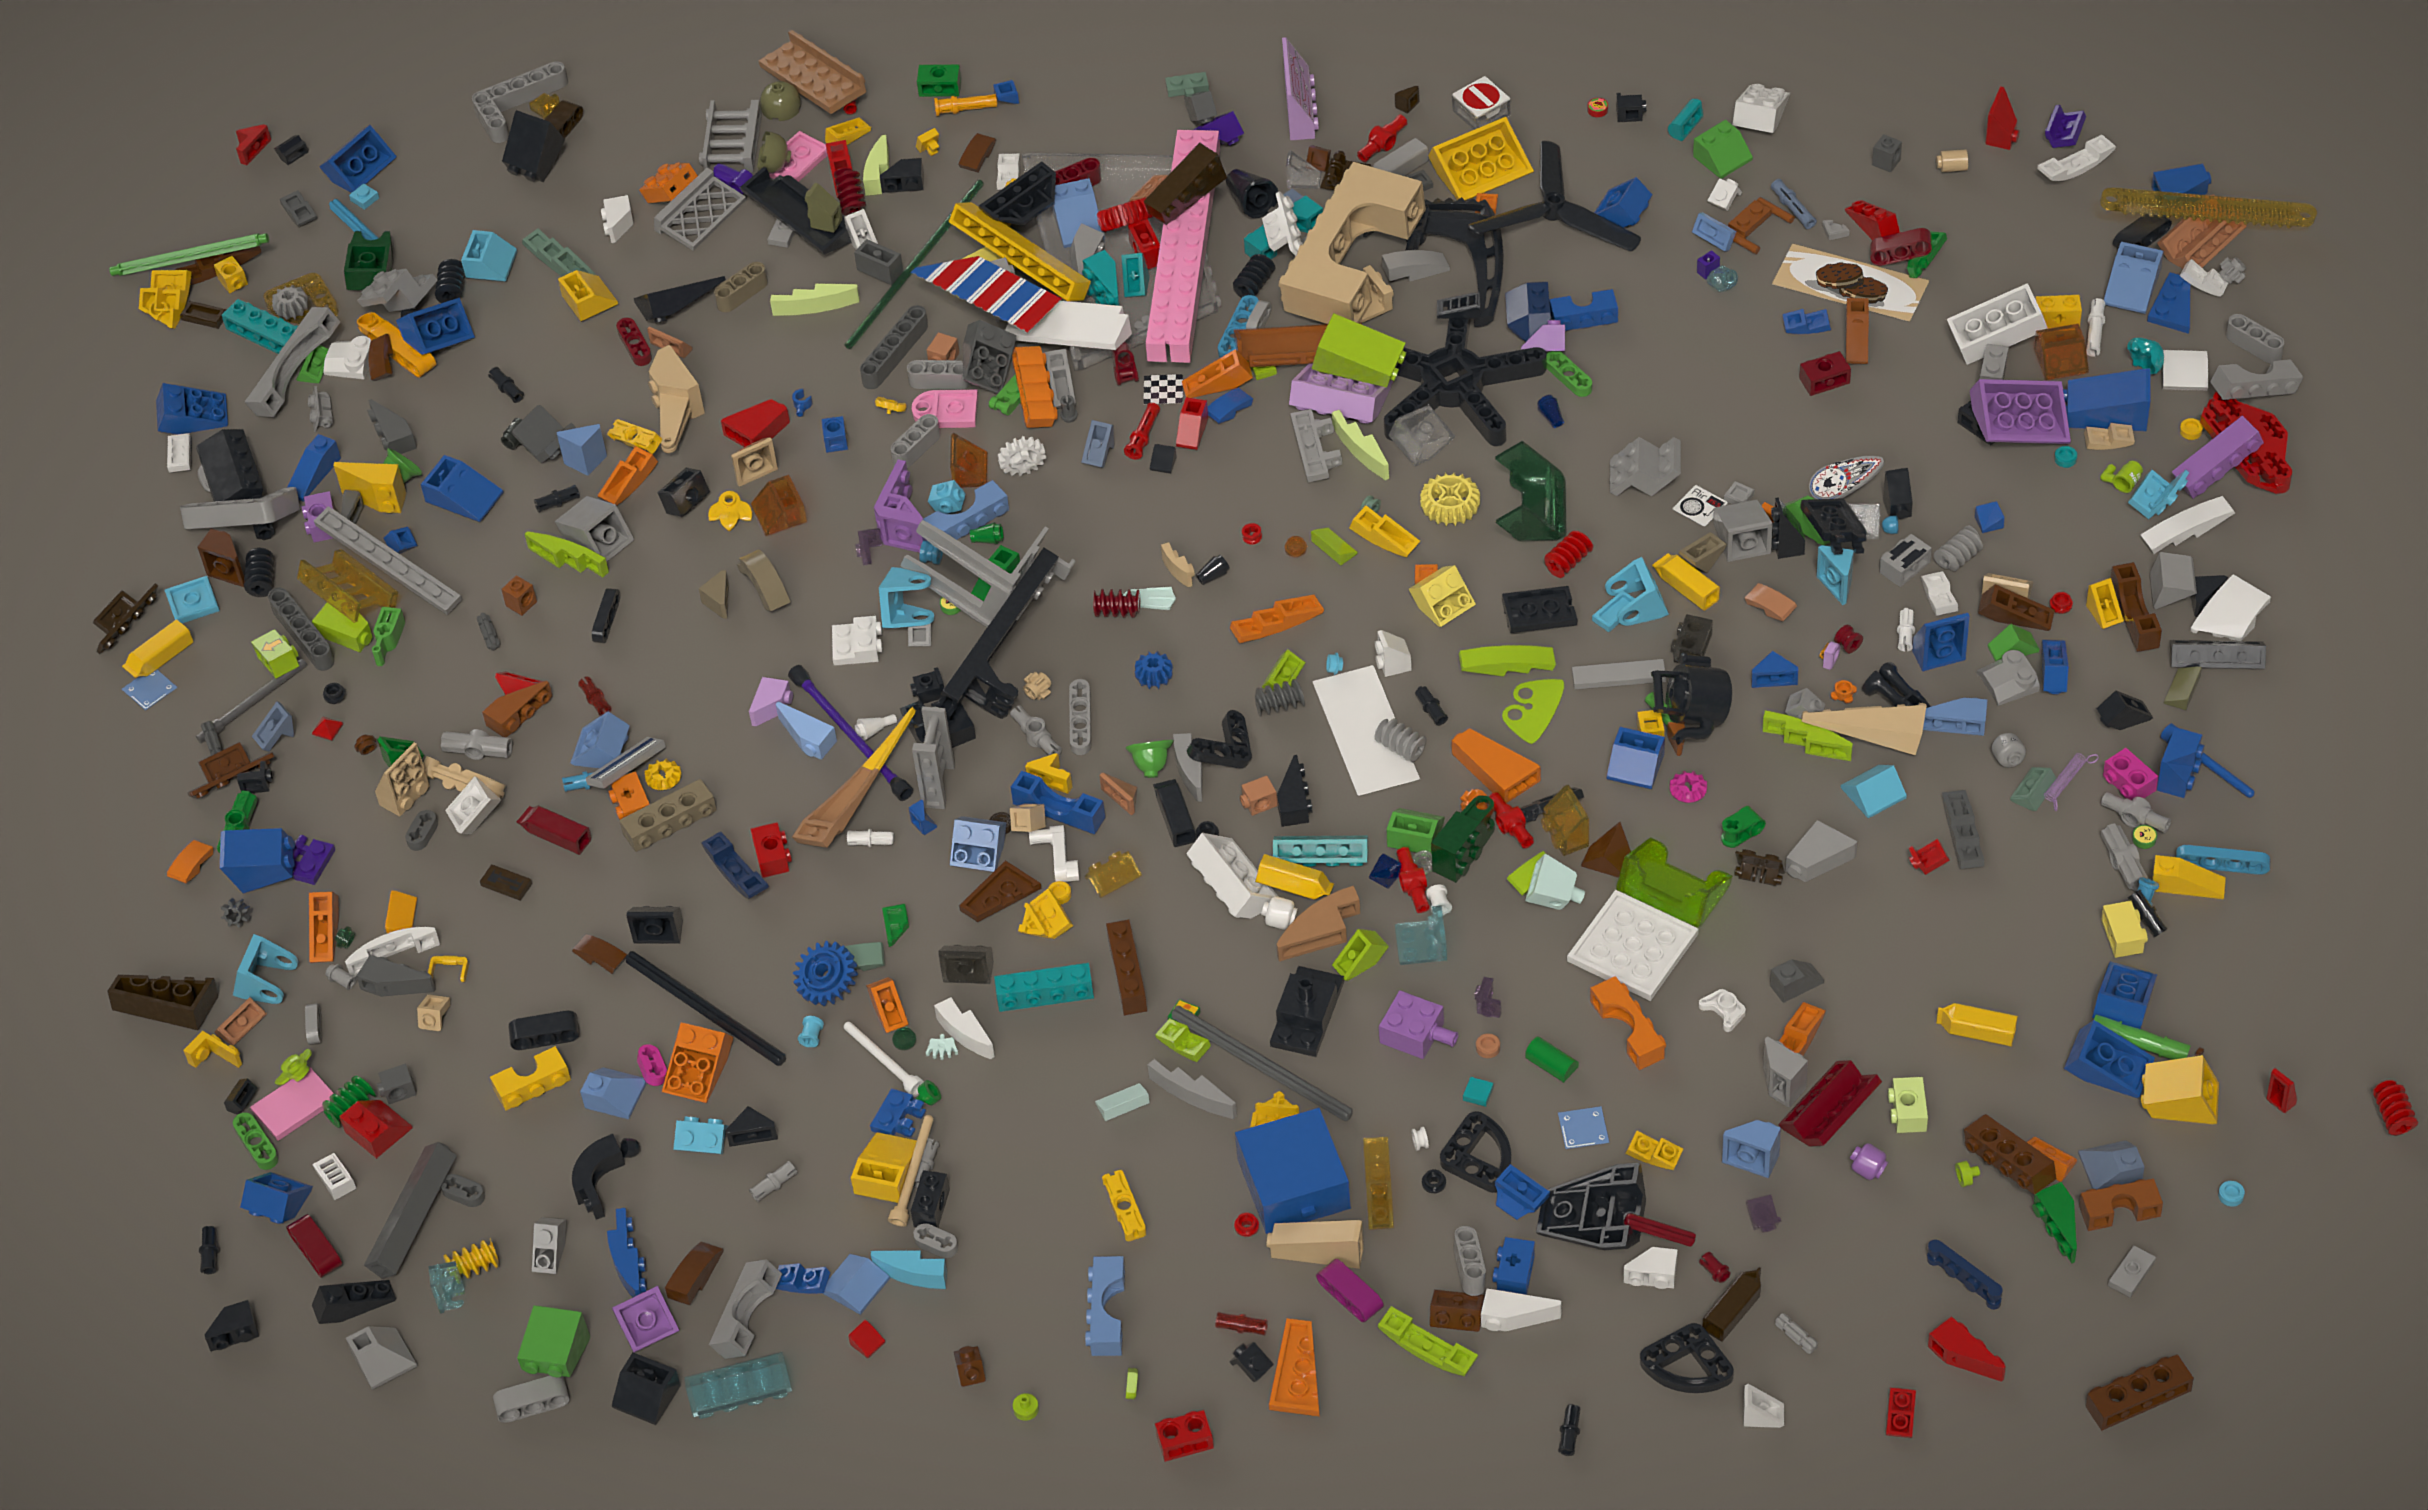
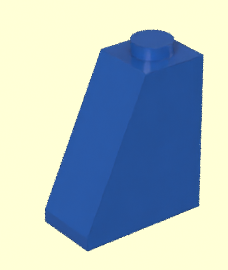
[2152,164,2211,217]

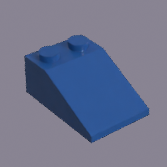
[1912,613,1970,671]
[2092,961,2157,1029]
[2064,1020,2155,1098]

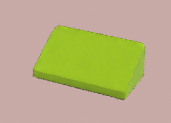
[1311,528,1358,565]
[1261,649,1306,690]

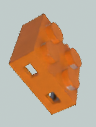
[639,162,698,203]

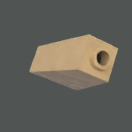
[1267,1220,1364,1269]

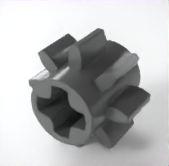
[221,898,251,928]

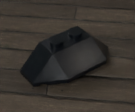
[979,161,1056,226]

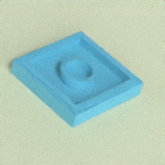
[165,576,219,623]

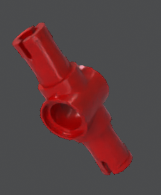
[1357,114,1408,162]
[1489,792,1534,848]
[1396,847,1430,913]

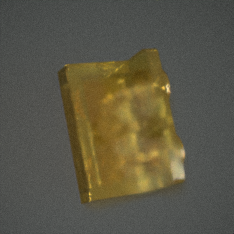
[1085,851,1142,898]

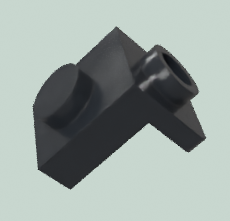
[1229,1342,1274,1382]

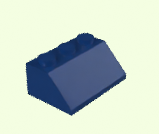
[319,125,397,193]
[396,298,475,355]

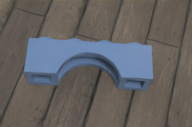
[923,480,1009,540]
[1085,1256,1125,1356]

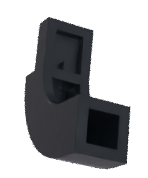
[572,1134,625,1220]

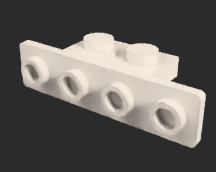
[1262,191,1303,256]

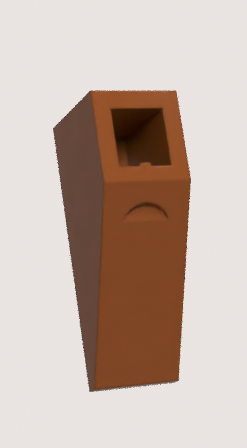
[1846,298,1869,364]
[482,680,552,737]

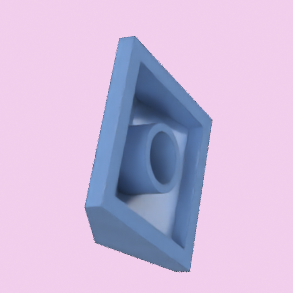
[823,1254,890,1315]

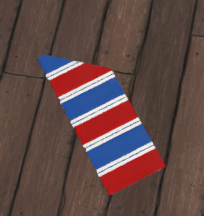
[910,256,1062,333]

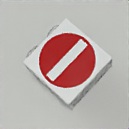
[1452,76,1511,130]

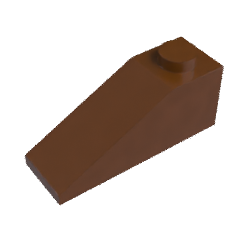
[1978,584,2055,631]

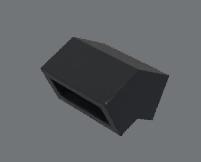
[274,135,308,165]
[224,1078,258,1115]

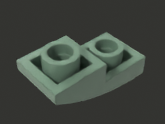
[845,942,885,971]

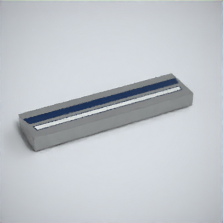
[586,737,666,789]

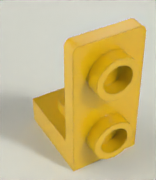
[183,1030,242,1068]

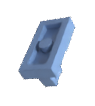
[1692,212,1736,251]

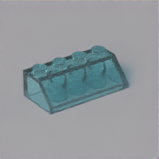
[684,1352,792,1419]

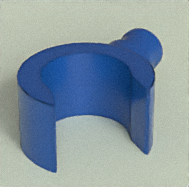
[792,389,813,417]

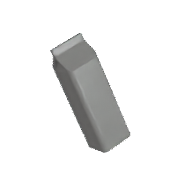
[1373,138,1429,176]

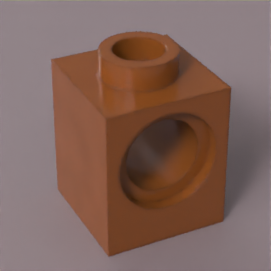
[501,575,537,616]

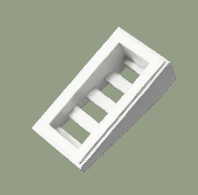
[312,1153,356,1200]

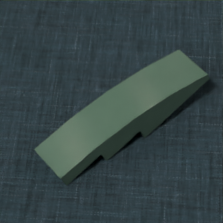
[522,228,596,276]

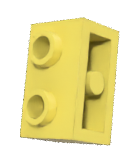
[2101,901,2148,958]

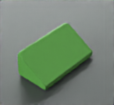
[296,345,329,383]

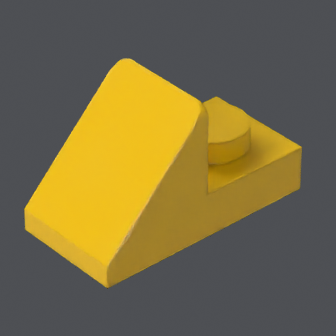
[1025,753,1072,794]

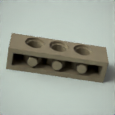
[619,779,717,852]

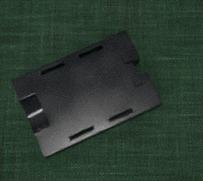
[1502,586,1578,633]

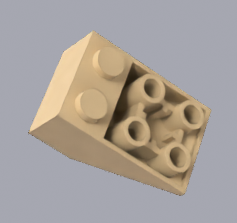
[375,742,430,817]

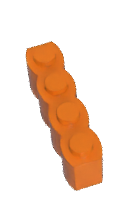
[1012,346,1057,428]

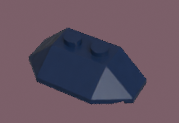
[1505,281,1551,342]

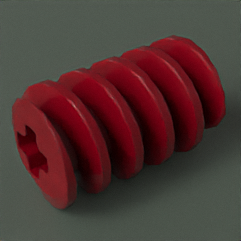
[834,168,866,215]
[1093,589,1141,618]

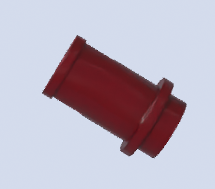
[1699,1252,1731,1283]

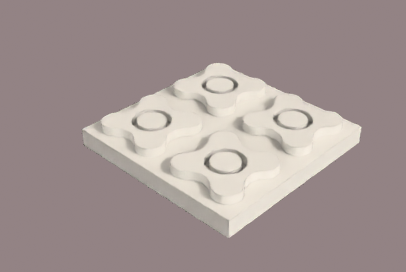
[1567,890,1699,1001]

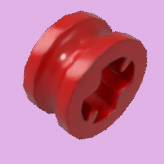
[1242,523,1262,545]

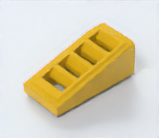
[825,117,871,145]

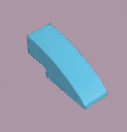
[871,1251,947,1289]

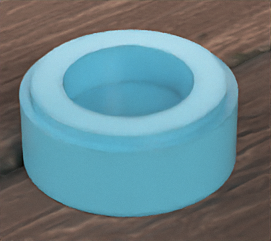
[2218,1181,2245,1207]

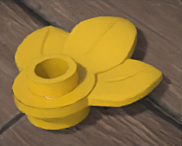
[708,491,752,531]

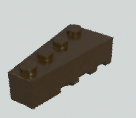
[1143,142,1227,225]
[107,974,218,1030]

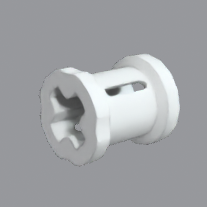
[1426,884,1452,916]

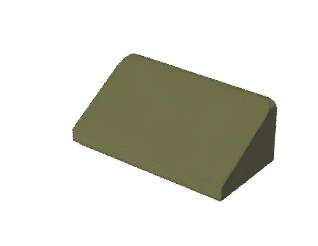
[2164,667,2202,710]

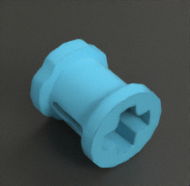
[798,1016,824,1047]

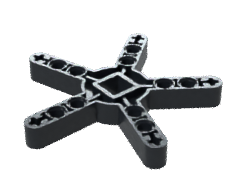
[1384,307,1547,446]

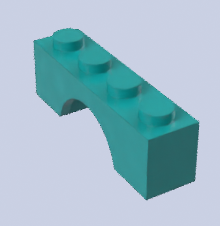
[1244,195,1323,259]

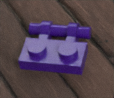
[293,835,335,885]

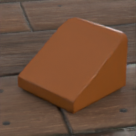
[1667,722,1685,756]

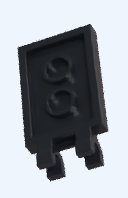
[1800,498,1867,555]

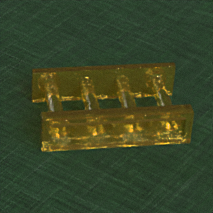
[297,549,398,623]

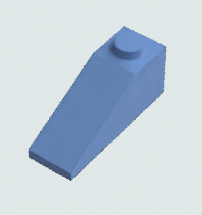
[1923,698,1987,736]

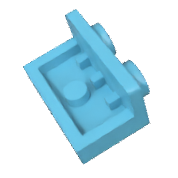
[673,1117,728,1154]

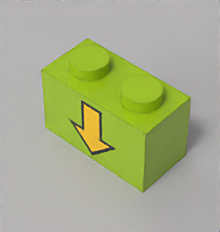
[251,629,299,679]

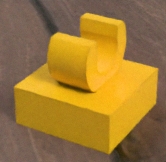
[916,128,939,156]

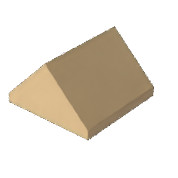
[1982,573,2033,599]

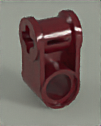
[1111,342,1139,386]

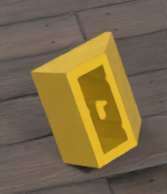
[558,270,618,321]

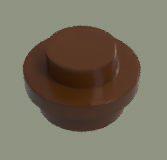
[354,734,377,755]

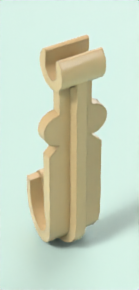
[423,756,506,798]

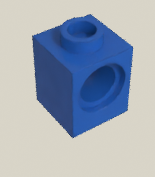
[822,416,848,453]

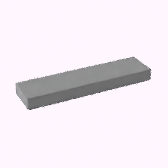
[1572,659,1666,689]

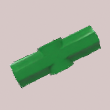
[217,791,258,853]

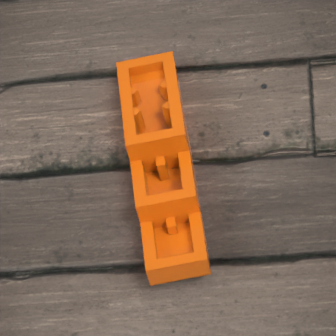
[1230,595,1324,643]

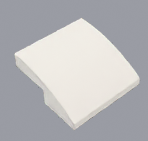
[2162,350,2208,391]

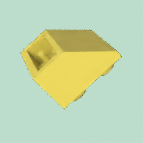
[1409,565,1476,627]

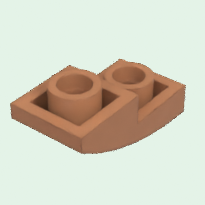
[1745,583,1797,621]

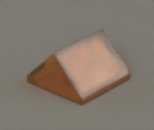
[950,433,988,488]

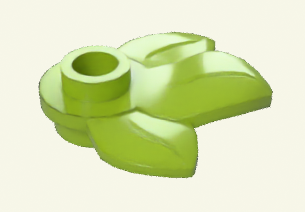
[275,1049,312,1085]

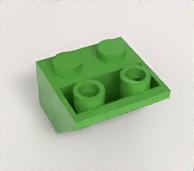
[1387,808,1445,856]

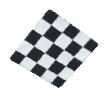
[1144,374,1183,404]

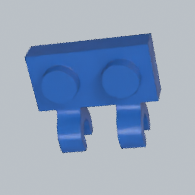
[870,1088,926,1137]

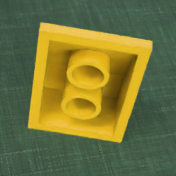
[333,462,406,513]

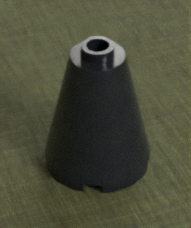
[1226,169,1278,218]

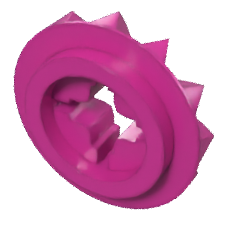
[1670,771,1707,803]

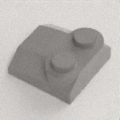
[1976,650,2040,706]

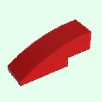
[826,140,852,198]

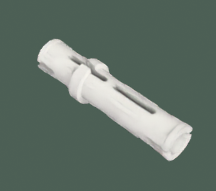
[2086,298,2105,357]

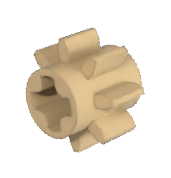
[1023,672,1051,700]

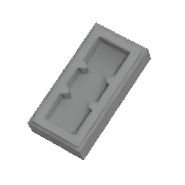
[767,219,795,248]
[2108,1246,2156,1298]

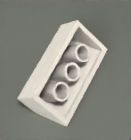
[1186,833,1279,919]

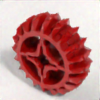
[1097,197,1152,232]

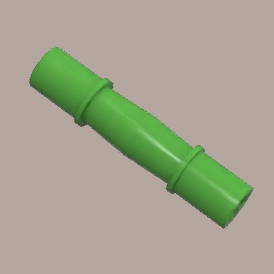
[2094,1014,2191,1060]

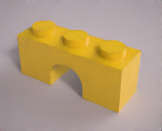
[490,1046,571,1111]

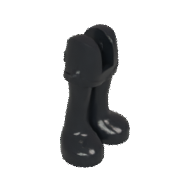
[1862,662,1931,708]

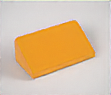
[385,890,417,933]

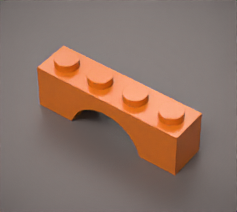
[1590,976,1666,1070]

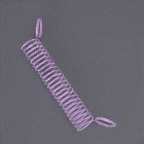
[2044,753,2099,811]

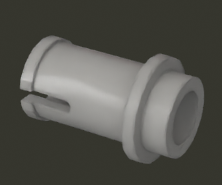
[325,964,357,990]

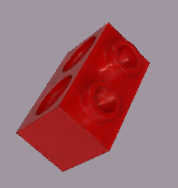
[1155,1410,1214,1462]

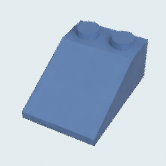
[1051,179,1105,248]

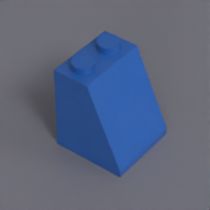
[220,828,295,893]

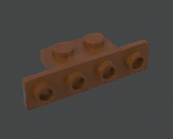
[187,742,274,799]

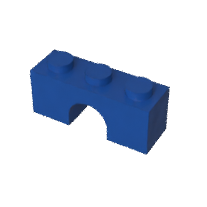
[1549,289,1618,331]

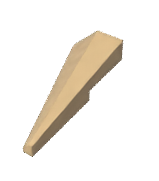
[1801,703,1926,755]

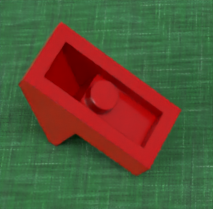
[236,124,271,166]

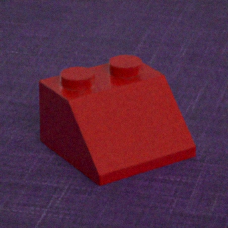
[339,1100,413,1159]

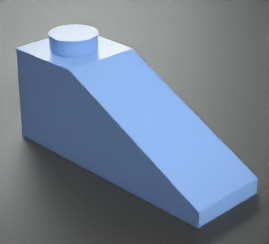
[775,701,837,760]

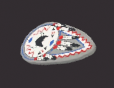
[1809,456,1885,499]

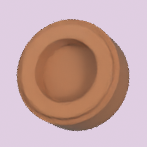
[1476,1034,1500,1058]

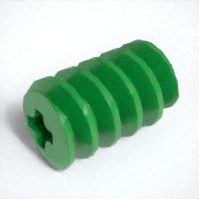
[322,1076,376,1128]

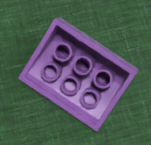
[1969,379,2071,444]

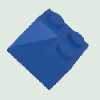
[2157,727,2205,798]

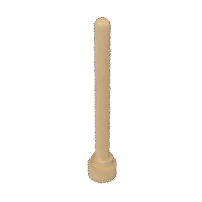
[888,1115,933,1227]

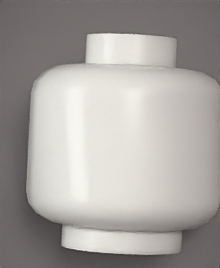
[1261,896,1298,930]

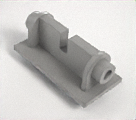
[308,386,333,432]

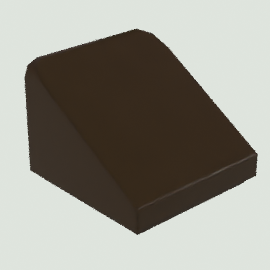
[1395,86,1420,114]

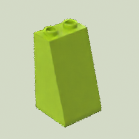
[1312,313,1407,388]

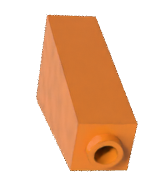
[1452,728,1541,803]

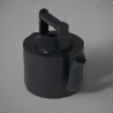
[1651,653,1732,745]

